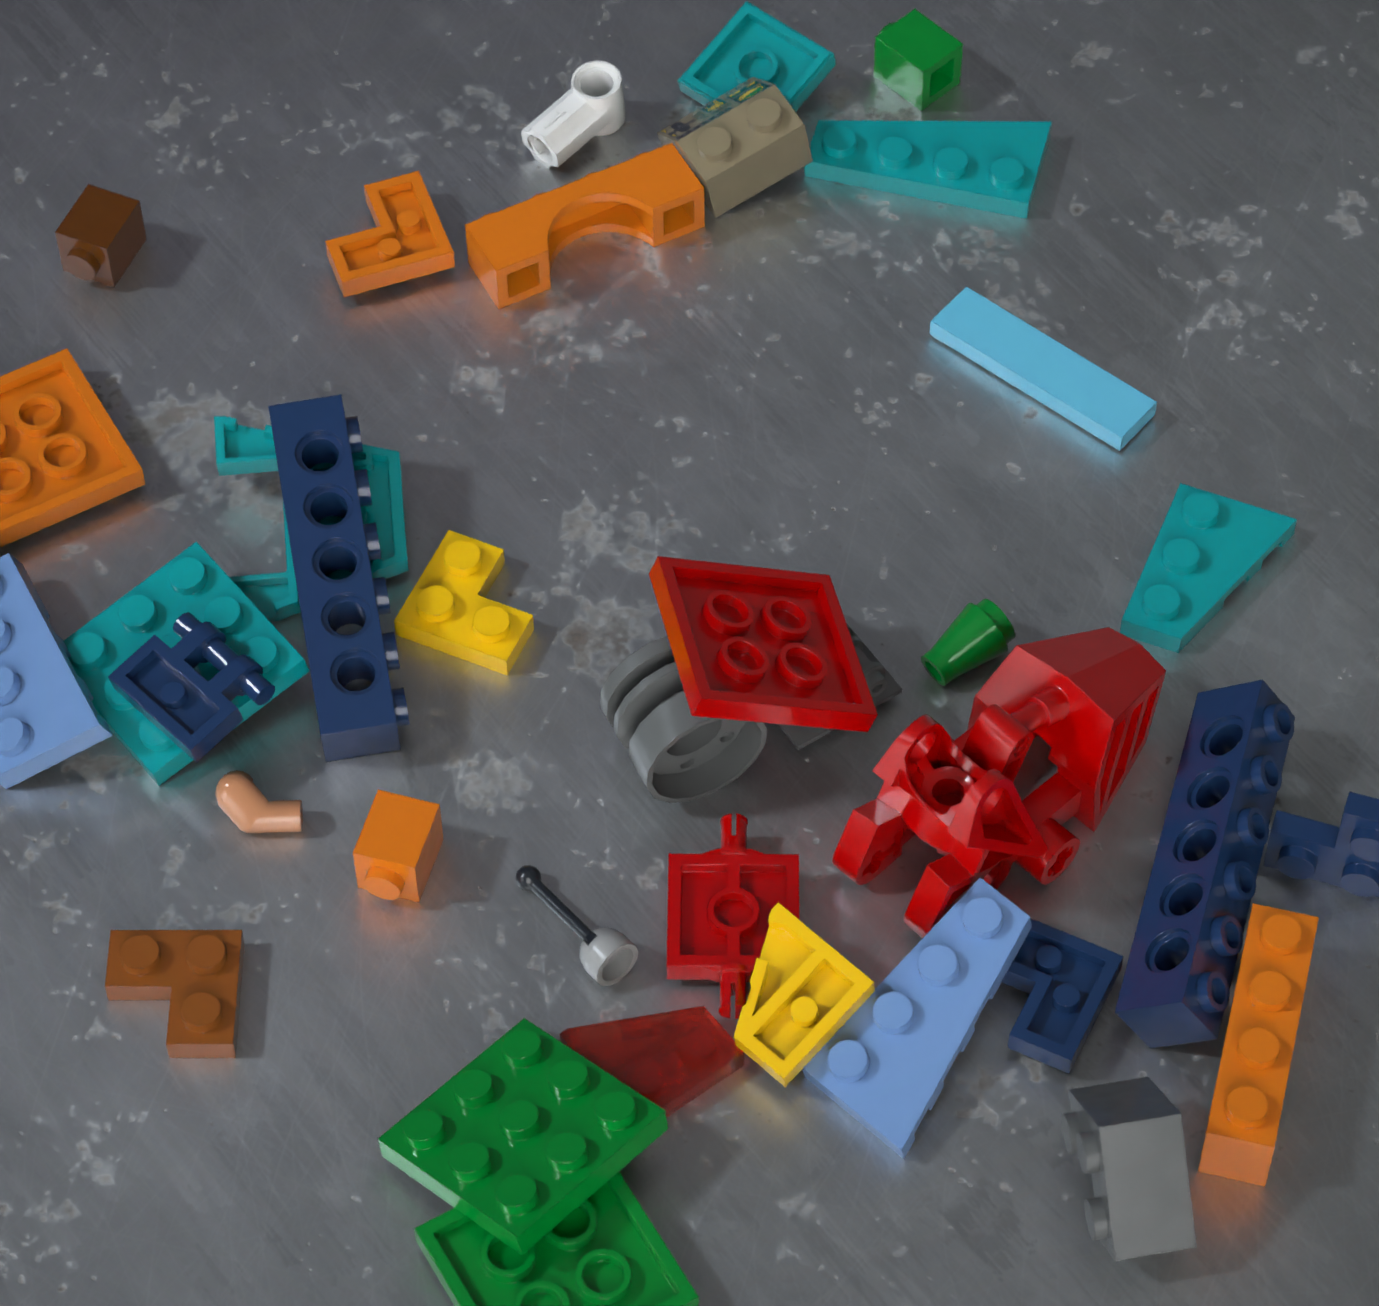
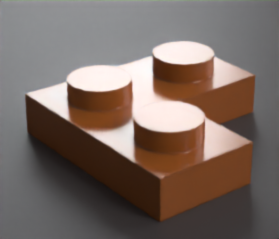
[105,930,245,1058]

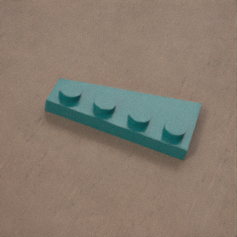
[804,120,1052,219]

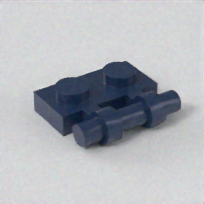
[108,612,275,763]

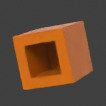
[353,789,444,903]

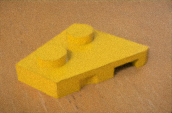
[734,903,875,1087]

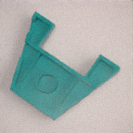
[214,416,409,623]

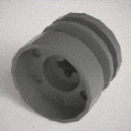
[600,636,767,803]

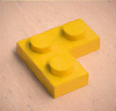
[394,530,534,676]

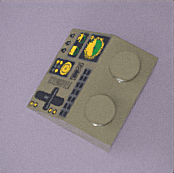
[657,77,813,218]

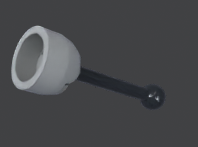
[515,865,638,986]

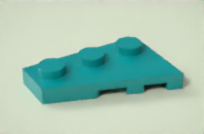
[1120,483,1297,653]

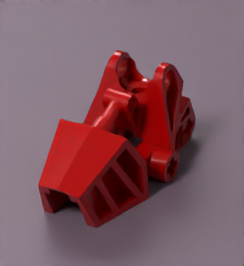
[832,627,1166,938]

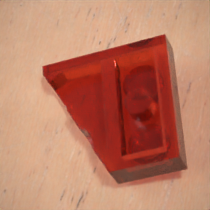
[560,1006,744,1117]

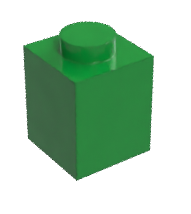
[874,9,963,111]

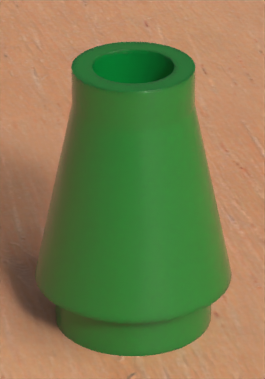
[921,599,1016,686]

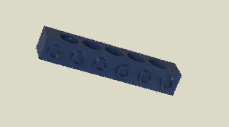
[268,394,410,762]
[1115,679,1295,1048]

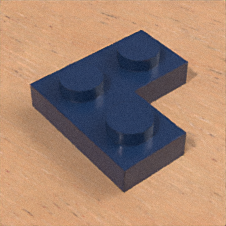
[1263,791,1379,898]
[1002,918,1123,1074]

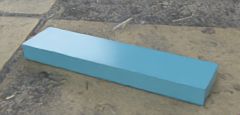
[930,287,1157,451]

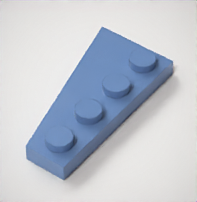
[0,553,113,789]
[802,878,1032,1159]

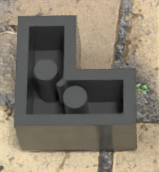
[1061,1077,1197,1261]

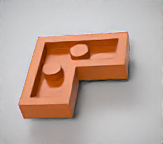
[325,171,455,298]

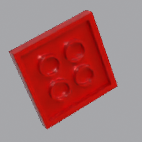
[649,556,878,732]

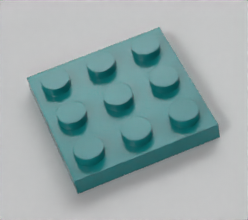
[64,541,310,786]

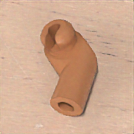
[215,770,303,833]

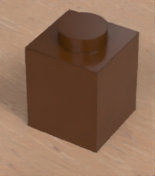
[55,184,147,287]

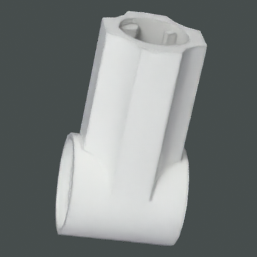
[522,61,626,169]

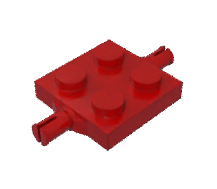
[667,813,799,1019]

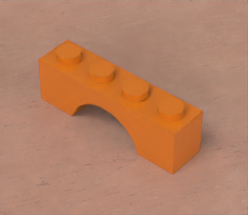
[465,143,705,309]
[1198,903,1319,1186]

